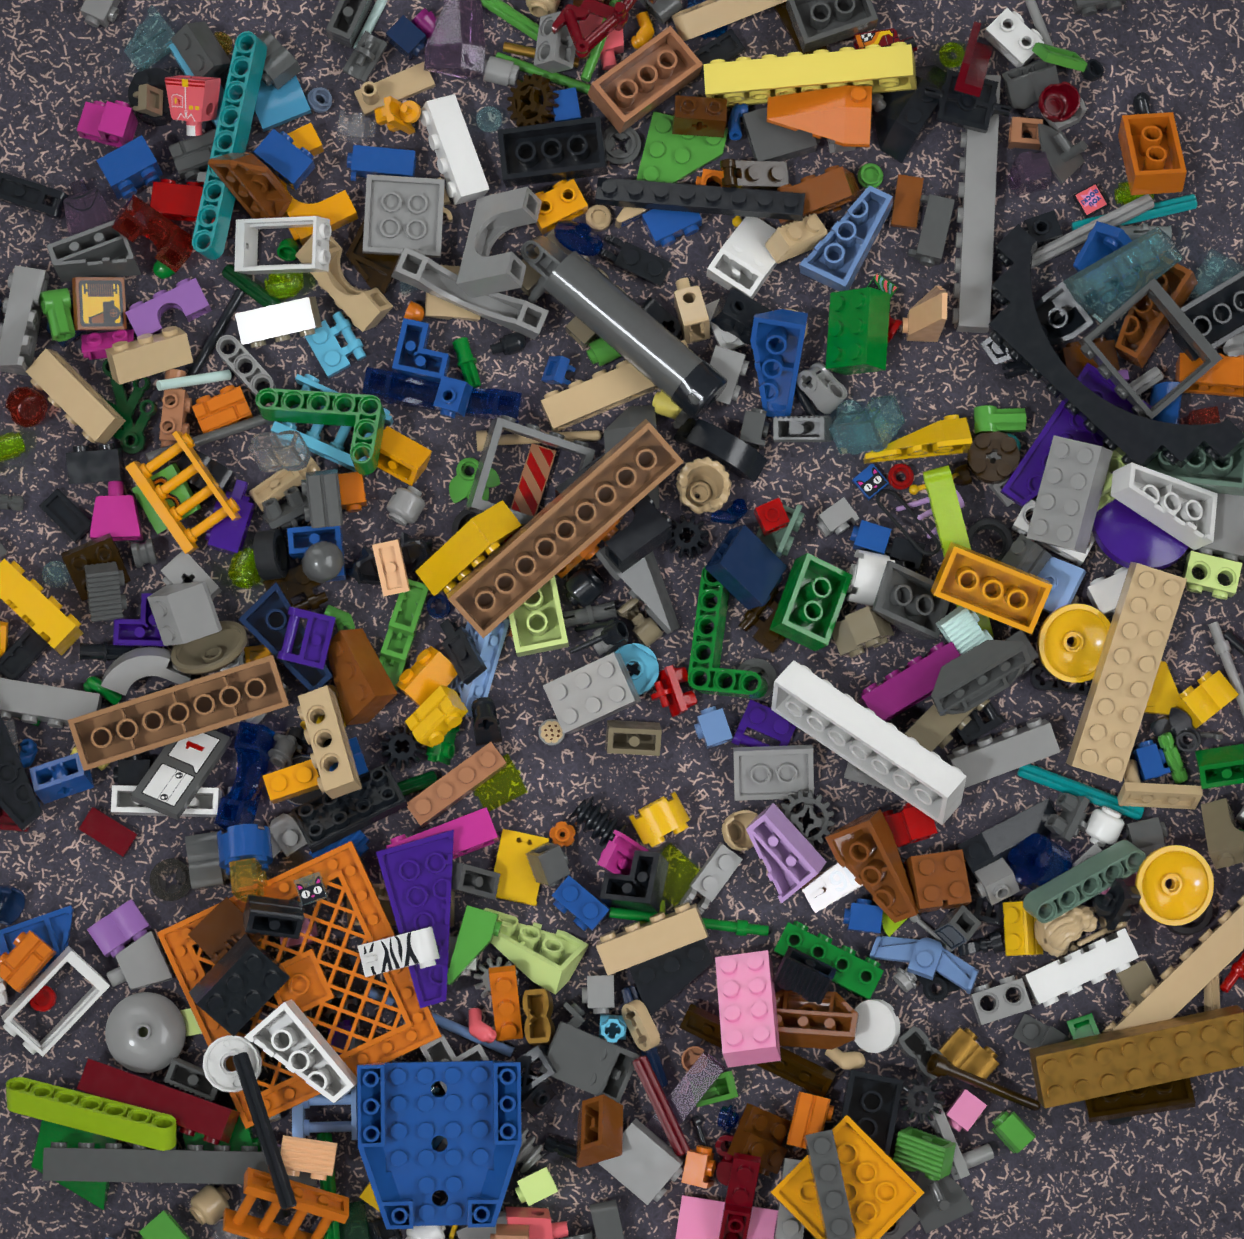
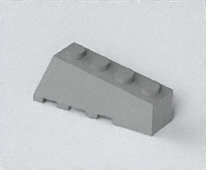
[0,265,50,376]

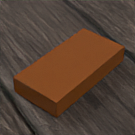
[890,174,924,230]

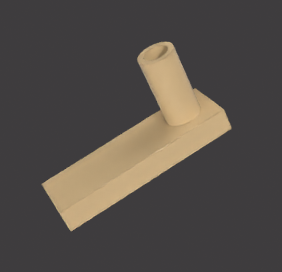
[354,61,436,117]
[1117,759,1203,810]

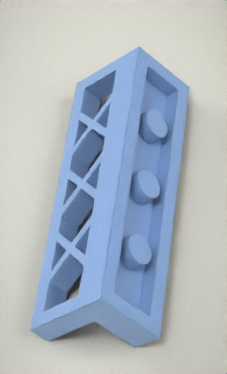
[448,618,510,718]

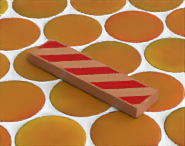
[502,443,557,544]

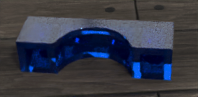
[215,721,275,831]

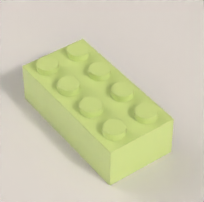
[509,576,569,657]

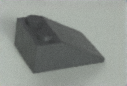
[872,561,950,640]

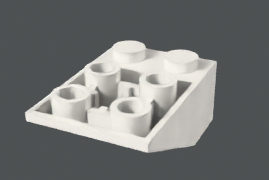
[706,217,777,299]

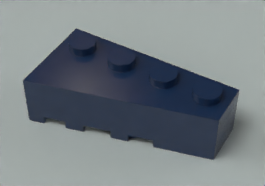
[238,582,333,691]

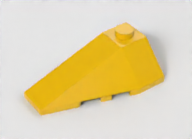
[863,415,972,464]

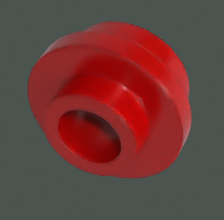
[888,464,914,490]

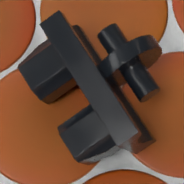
[1093,878,1141,931]

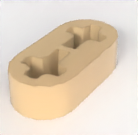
[622,1000,660,1051]

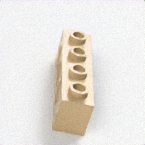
[297,685,362,799]

